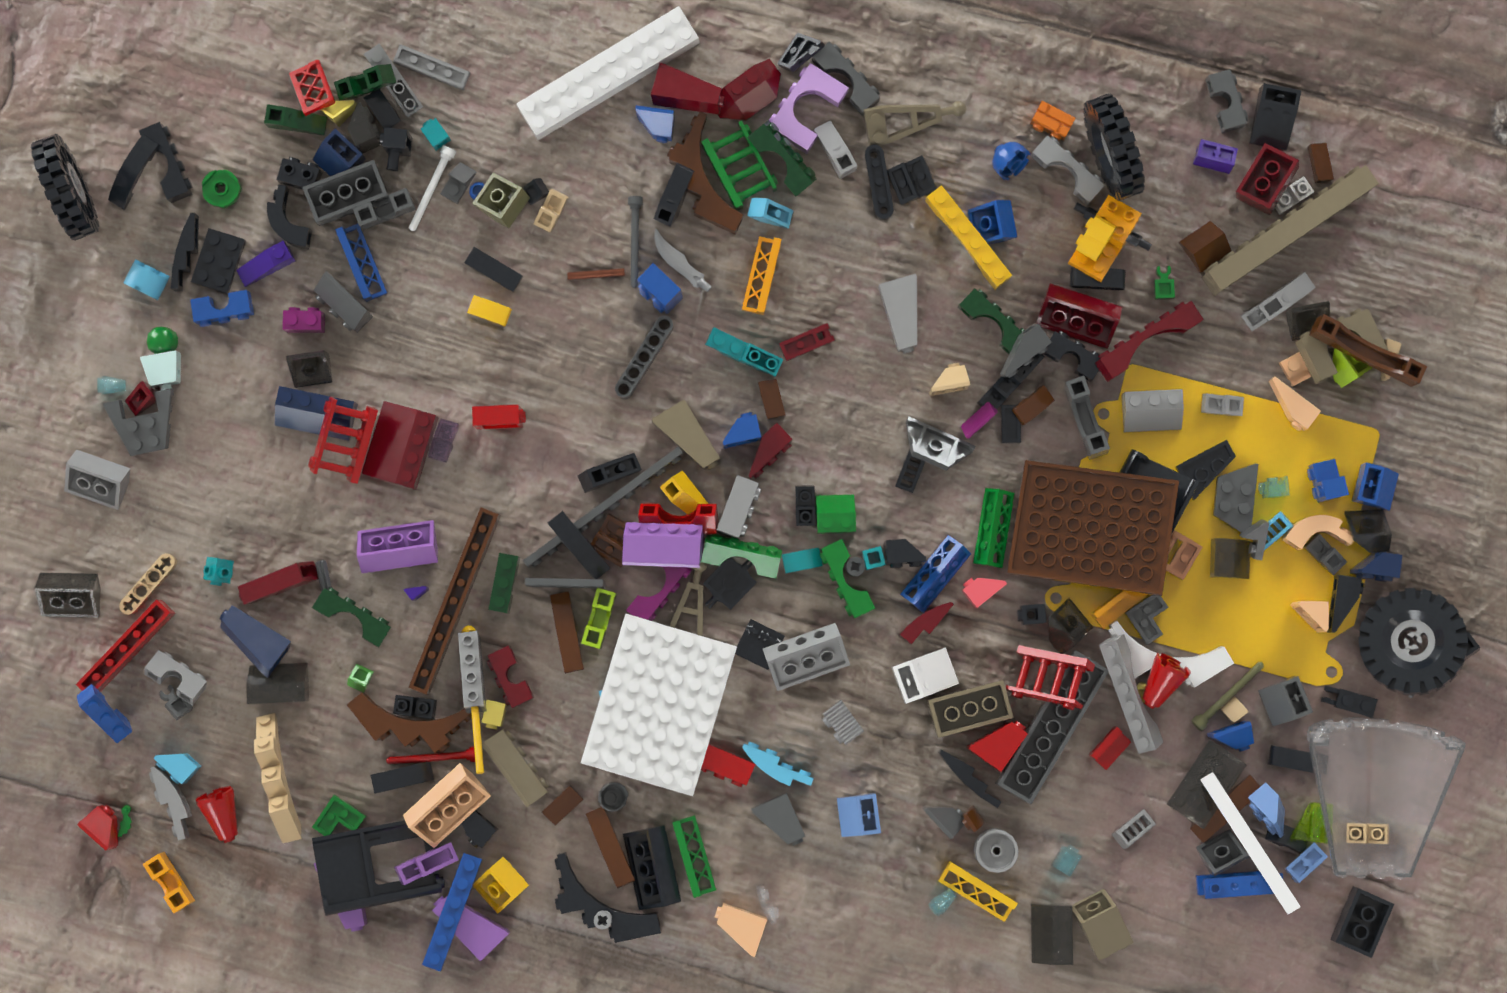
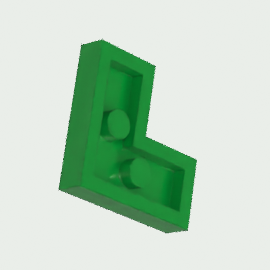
[312,795,366,836]

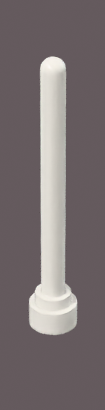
[409,145,456,231]

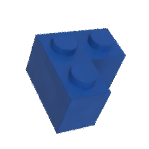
[1307,459,1349,503]

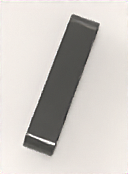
[615,316,673,399]

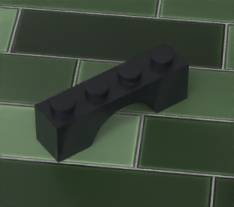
[139,122,193,203]

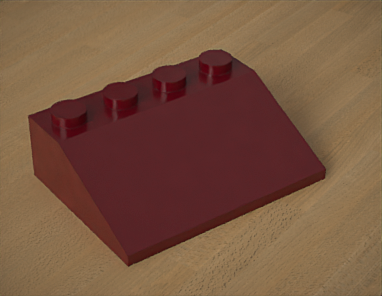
[361,401,439,490]

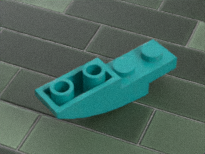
[705,327,783,377]

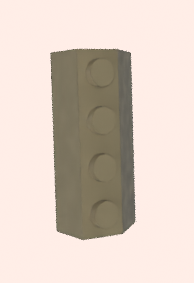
[482,729,549,807]

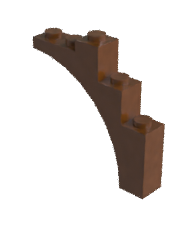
[667,112,743,235]
[347,692,472,753]

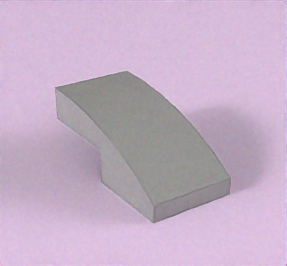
[1201,393,1244,416]

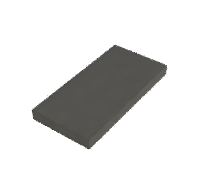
[525,578,605,589]

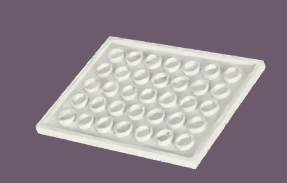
[581,614,737,796]

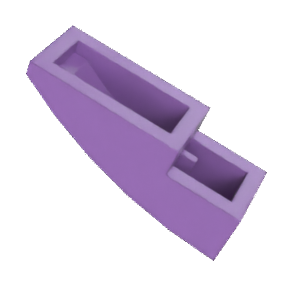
[394,842,459,885]

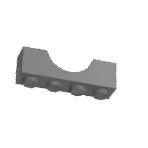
[1031,135,1105,206]

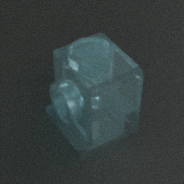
[1259,476,1290,498]

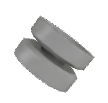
[973,828,1019,873]

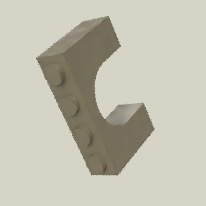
[1295,308,1388,384]

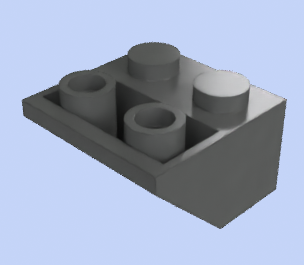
[1258,676,1313,726]

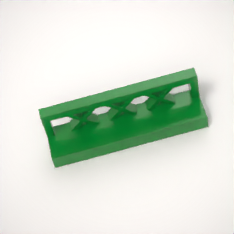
[973,488,1015,568]
[672,815,716,898]

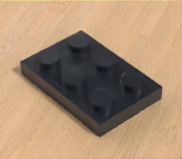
[191,228,246,294]

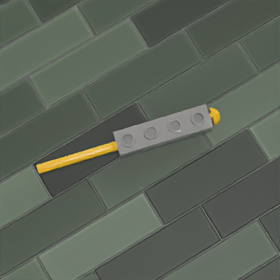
[458,625,487,774]

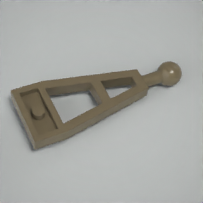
[864,101,966,146]
[670,557,707,636]

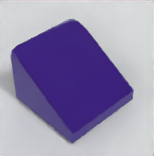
[403,586,429,601]

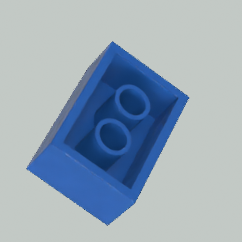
[637,263,683,314]

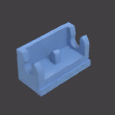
[1285,842,1328,883]

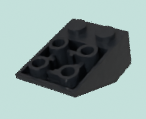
[1249,83,1301,151]

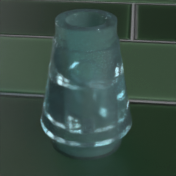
[97,376,126,395]
[928,888,957,916]

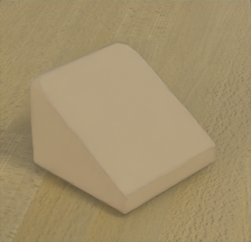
[1220,696,1249,724]

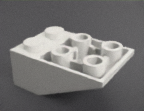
[891,647,959,704]

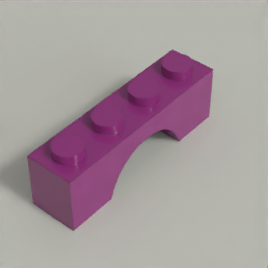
[626,567,693,621]

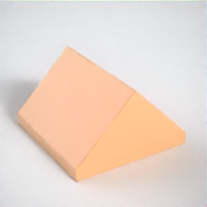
[1290,601,1329,633]

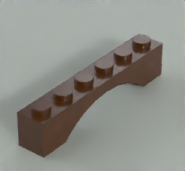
[1309,314,1427,387]

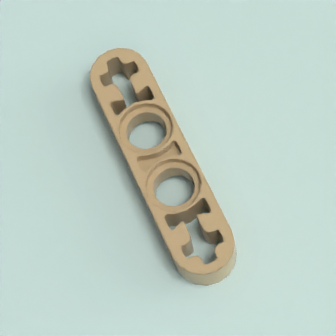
[119,553,177,615]

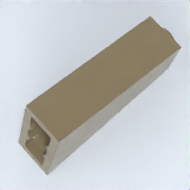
[651,400,720,470]

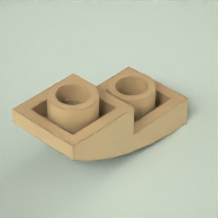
[1347,823,1389,844]

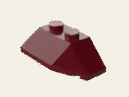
[717,59,781,121]

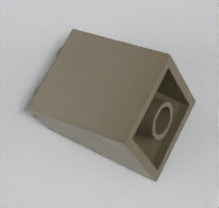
[1070,889,1134,960]

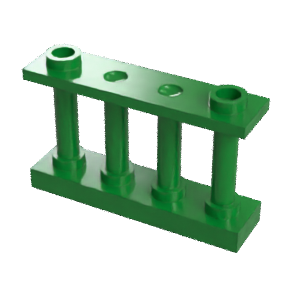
[701,120,778,211]

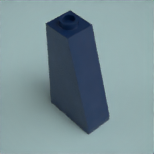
[220,605,291,678]

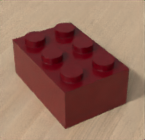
[1236,143,1299,215]

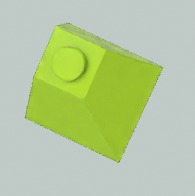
[1332,348,1373,388]

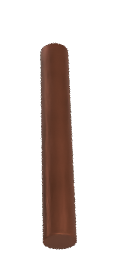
[567,268,625,280]

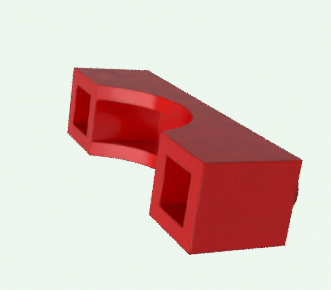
[638,504,719,534]

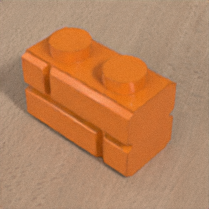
[1030,101,1075,141]

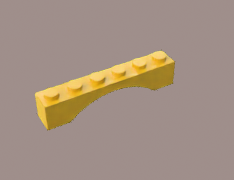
[925,185,1012,290]

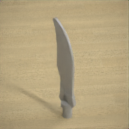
[654,229,712,292]

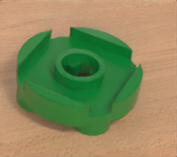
[202,169,242,209]

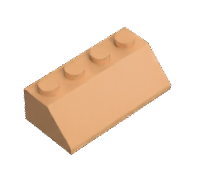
[403,763,491,848]

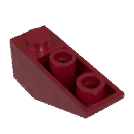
[748,423,793,480]

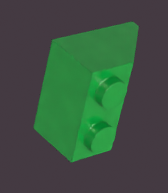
[816,494,856,534]

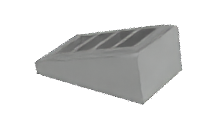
[1112,809,1156,849]

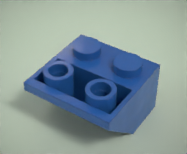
[1352,462,1399,511]

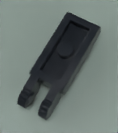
[1321,686,1378,718]

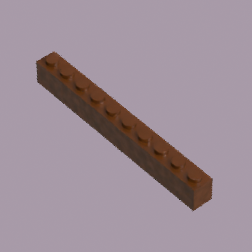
[408,507,501,695]

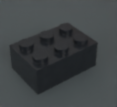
[1330,886,1394,958]

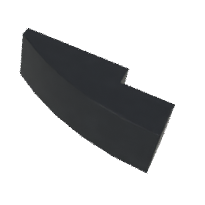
[370,762,434,794]

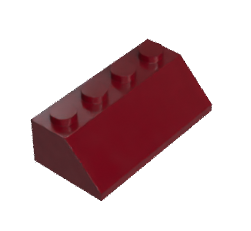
[1036,283,1122,349]

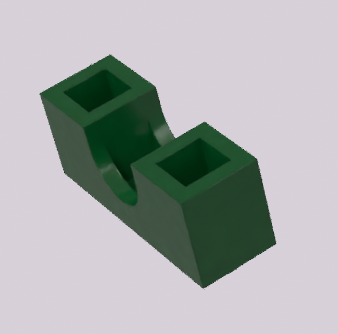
[334,64,397,101]
[488,553,521,614]

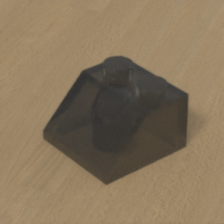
[1210,538,1250,579]

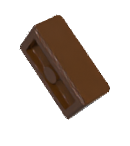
[1307,143,1334,183]
[758,379,786,420]
[542,785,584,826]

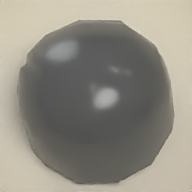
[598,782,629,812]

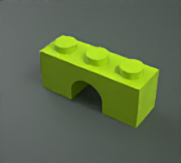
[581,588,617,649]

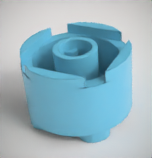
[123,259,170,300]

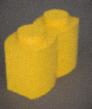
[1075,215,1117,261]

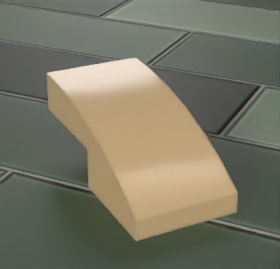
[534,189,569,232]

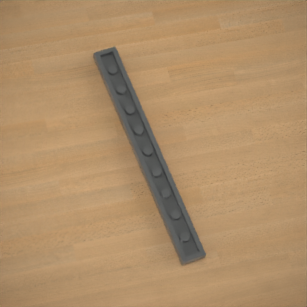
[523,447,683,568]

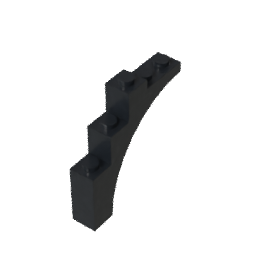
[555,852,661,943]

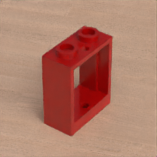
[472,404,526,430]

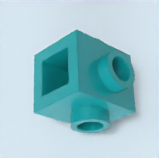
[203,557,234,586]

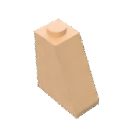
[715,903,767,957]

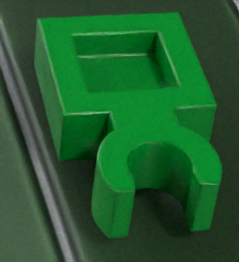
[1154,266,1175,300]

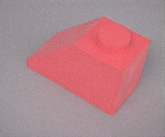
[961,577,1007,608]

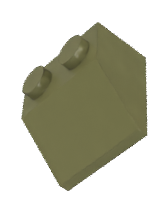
[472,173,530,228]

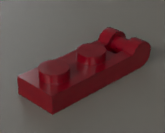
[779,323,836,362]

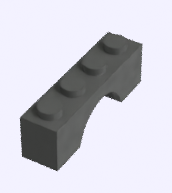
[812,41,880,116]

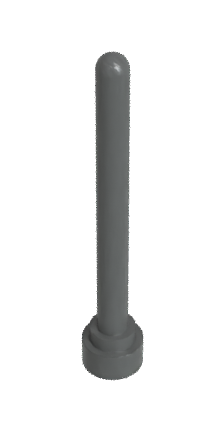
[628,196,643,288]

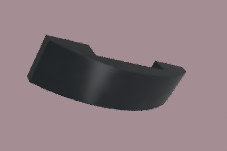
[108,135,160,210]

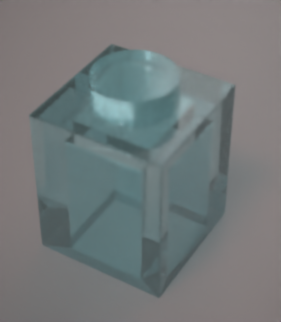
[1051,845,1082,876]

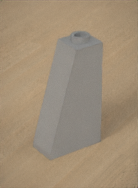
[878,274,917,354]

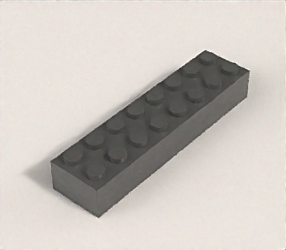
[995,650,1109,804]

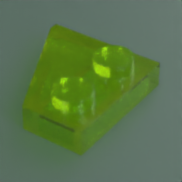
[1291,802,1331,844]

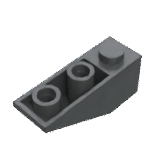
[1000,324,1052,378]

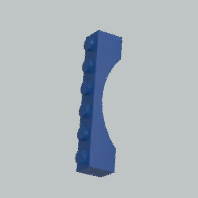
[422,853,483,972]

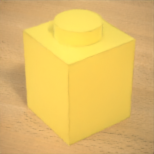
[481,700,507,730]

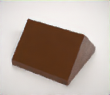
[1178,221,1232,273]

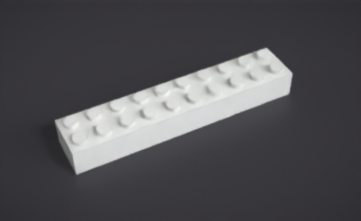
[517,6,699,140]

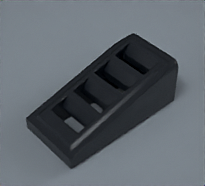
[895,449,925,493]

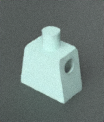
[140,350,181,391]

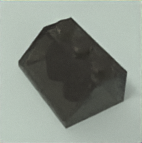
[34,572,101,618]
[246,663,309,704]
[1030,903,1073,965]

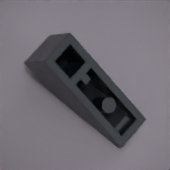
[578,453,642,493]
[1327,575,1364,633]
[462,810,499,848]

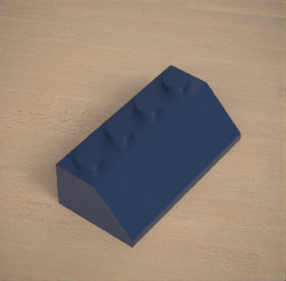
[275,386,358,441]

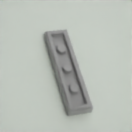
[393,44,471,90]

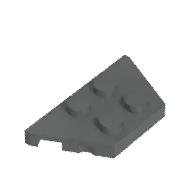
[906,416,976,471]
[1213,463,1258,533]

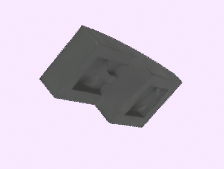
[1304,533,1347,575]

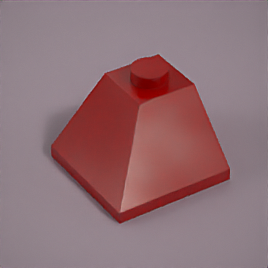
[77,805,118,851]

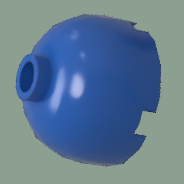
[992,142,1031,180]

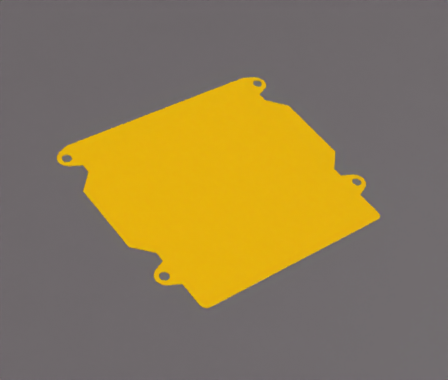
[1045,364,1380,686]

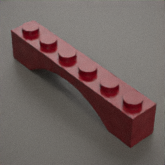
[1095,301,1204,382]

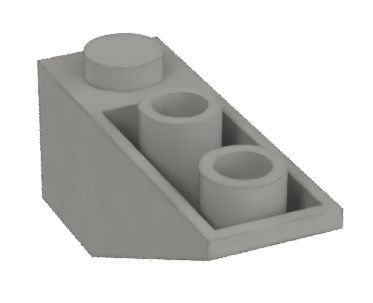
[813,121,857,179]

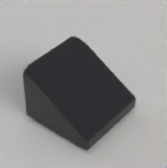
[523,178,549,205]

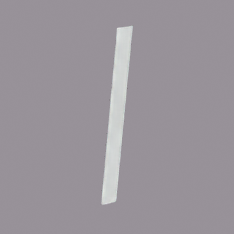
[1200,772,1300,914]

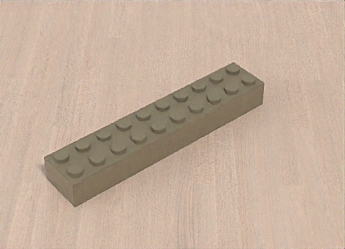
[1202,165,1379,296]

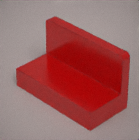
[1088,726,1131,770]

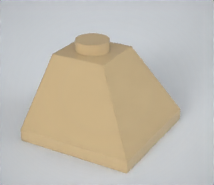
[929,363,970,396]

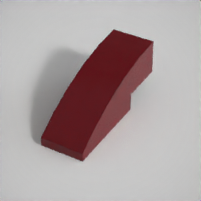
[899,602,954,645]

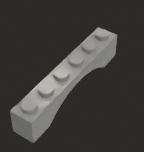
[1099,634,1163,754]

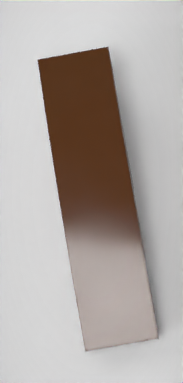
[550,591,584,674]
[1190,775,1261,843]
[586,807,635,889]

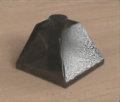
[1344,509,1392,553]
[1048,598,1094,654]

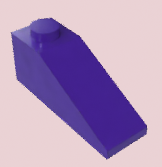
[236,241,296,287]

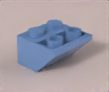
[1248,782,1285,838]
[837,793,881,837]

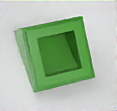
[347,664,374,692]

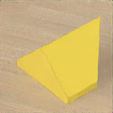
[320,100,357,127]

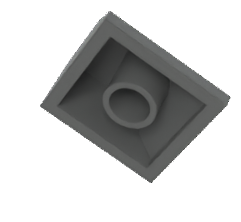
[922,806,964,839]

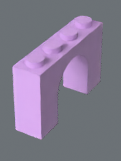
[769,63,849,154]

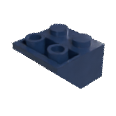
[312,128,366,176]
[1350,552,1403,582]

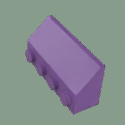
[357,520,438,573]
[622,522,704,568]

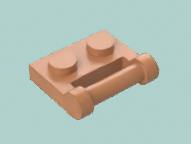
[1166,530,1202,580]

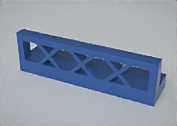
[335,224,388,302]
[900,535,971,613]

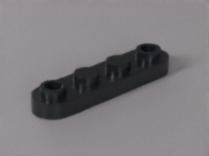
[864,144,894,220]

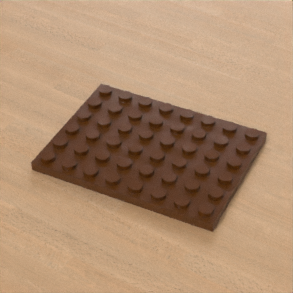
[1007,460,1179,596]

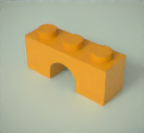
[143,852,195,914]

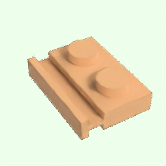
[1279,352,1311,387]

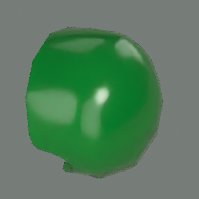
[146,326,178,354]

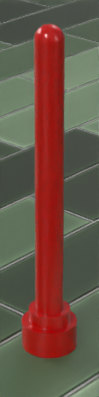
[386,747,475,765]

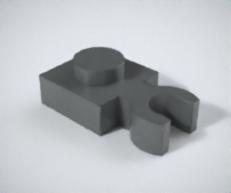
[159,685,193,721]

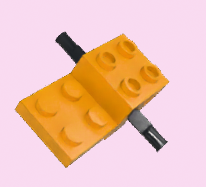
[1068,195,1152,282]

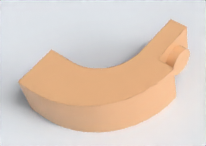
[1282,515,1355,550]

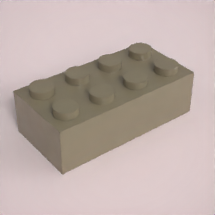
[927,680,1014,738]

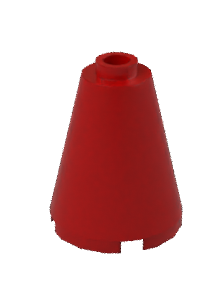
[1142,653,1191,709]
[195,786,238,843]

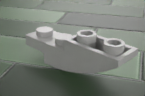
[364,44,423,118]
[1241,272,1316,331]
[149,766,192,841]

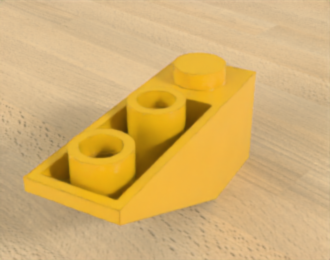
[660,470,709,514]

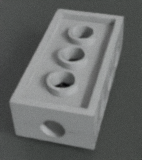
[763,623,850,691]

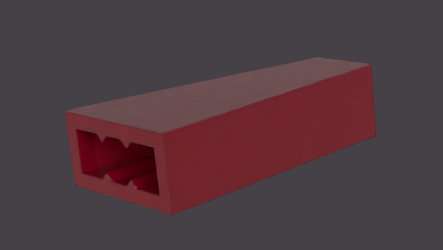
[651,63,726,115]
[237,561,319,605]

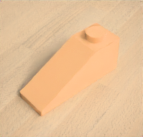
[1269,376,1321,431]

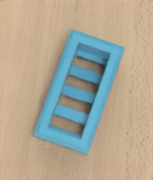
[1264,511,1293,550]

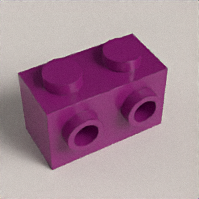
[282,307,325,333]

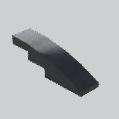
[171,213,199,291]
[977,353,1045,409]
[547,510,611,579]
[938,749,1001,808]

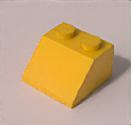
[473,857,529,914]

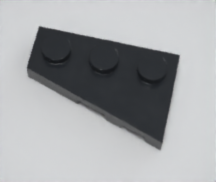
[1175,440,1236,500]

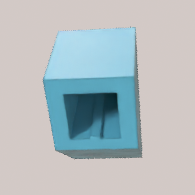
[154,753,202,784]

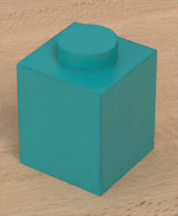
[421,118,451,151]
[861,546,886,571]

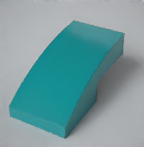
[782,547,823,574]

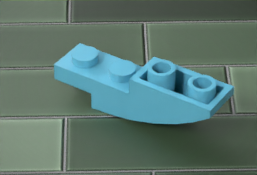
[742,742,814,786]

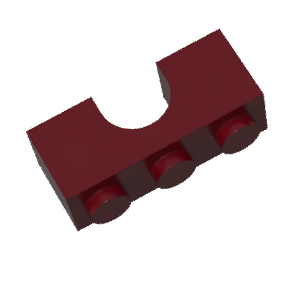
[486,645,534,708]

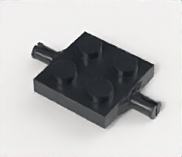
[703,557,757,610]

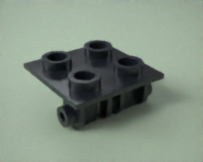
[735,619,785,670]

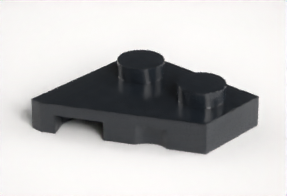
[777,32,825,72]

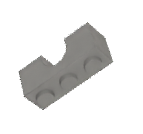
[144,650,207,706]

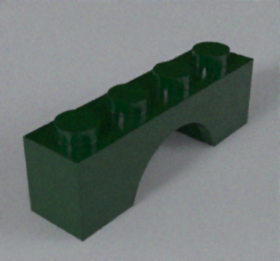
[747,120,817,197]
[958,288,1025,355]
[312,587,391,648]

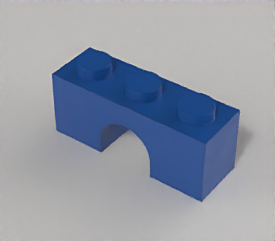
[190,290,254,327]
[77,684,132,743]

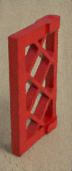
[289,60,335,116]

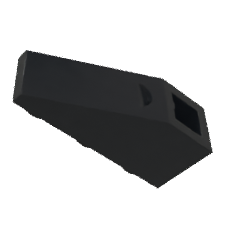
[654,163,694,227]

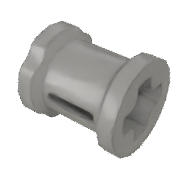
[594,910,612,930]

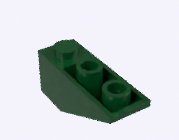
[264,104,328,136]

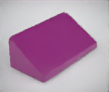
[961,402,998,439]

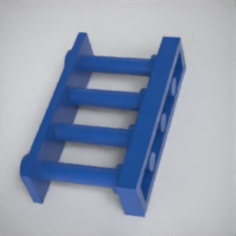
[1196,871,1283,899]

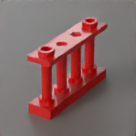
[308,397,378,484]
[1006,645,1095,710]

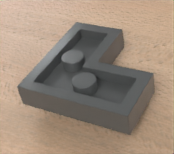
[1125,595,1169,645]

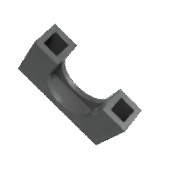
[1064,376,1110,460]

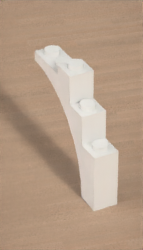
[1108,621,1234,687]

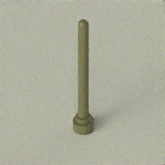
[1191,662,1264,732]

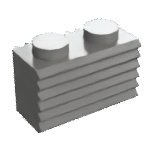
[822,700,864,745]

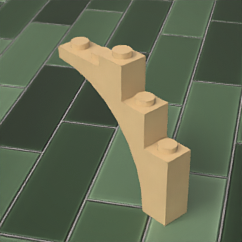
[254,713,302,843]

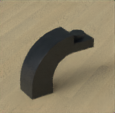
[267,184,312,250]

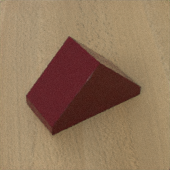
[125,381,156,416]

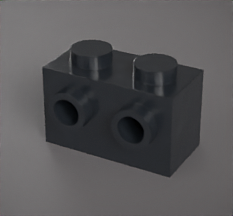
[276,157,323,190]

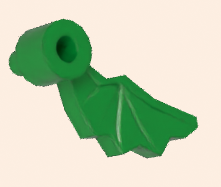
[118,805,132,837]

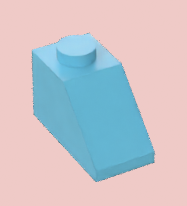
[747,198,793,228]

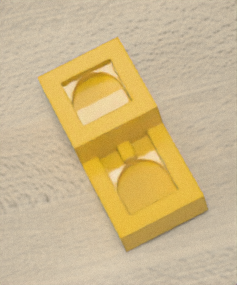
[467,295,512,327]

